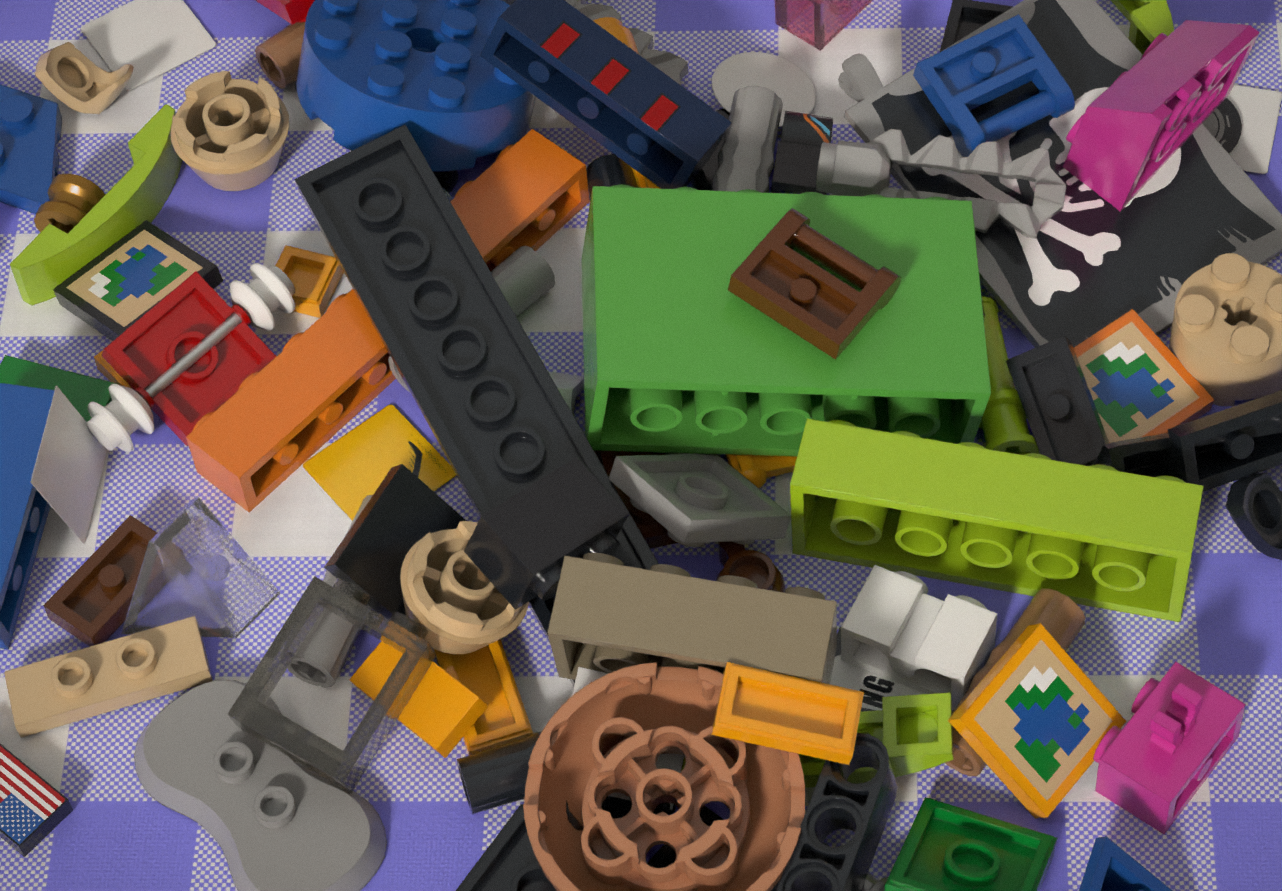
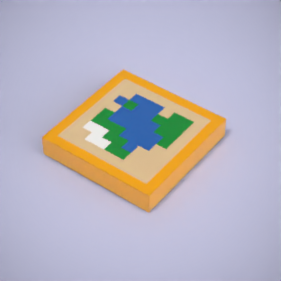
[948,623,1126,819]

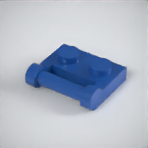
[913,14,1075,157]

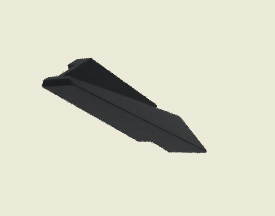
[1094,390,1282,492]

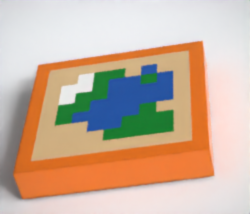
[1074,309,1215,443]

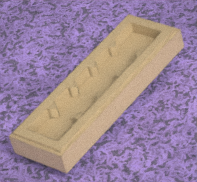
[4,616,213,738]

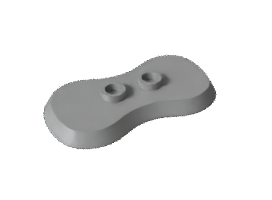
[134,680,387,891]

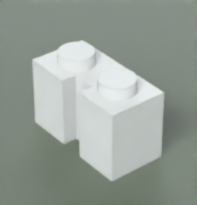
[841,565,997,707]

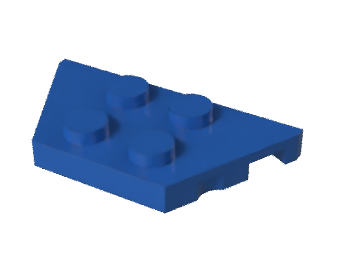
[0,84,62,214]

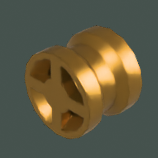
[34,174,106,234]

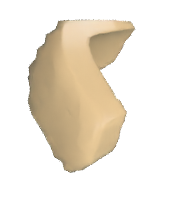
[35,42,134,114]

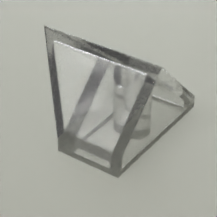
[121,497,280,638]

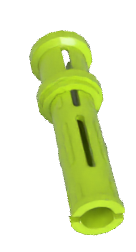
[979,296,1040,455]

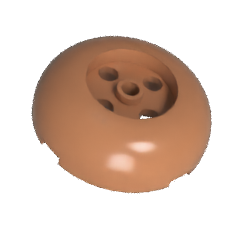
[523,662,805,891]

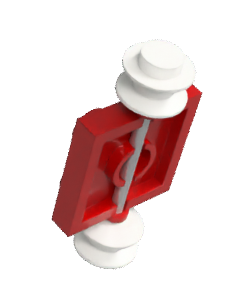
[87,263,295,452]

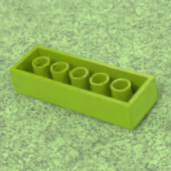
[790,418,1204,622]

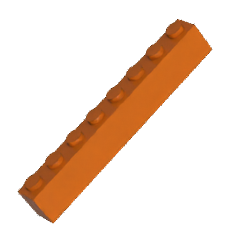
[186,129,590,513]

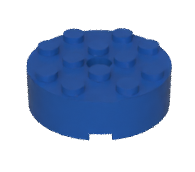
[296,0,536,171]

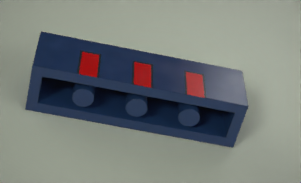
[480,0,732,189]

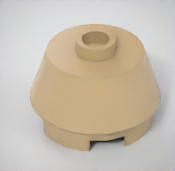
[170,71,289,191]
[400,521,529,654]

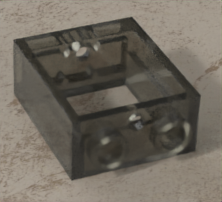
[227,576,436,793]

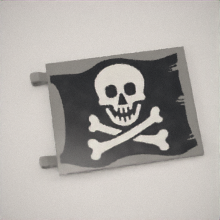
[838,0,1282,348]

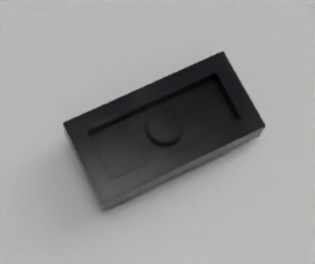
[1006,336,1109,466]

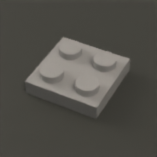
[609,454,791,547]

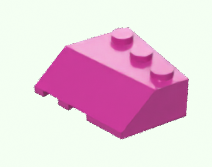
[1063,20,1260,211]

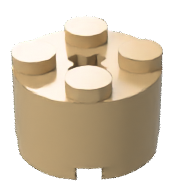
[1169,253,1282,406]

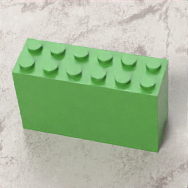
[581,184,991,456]

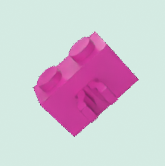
[1093,662,1246,834]

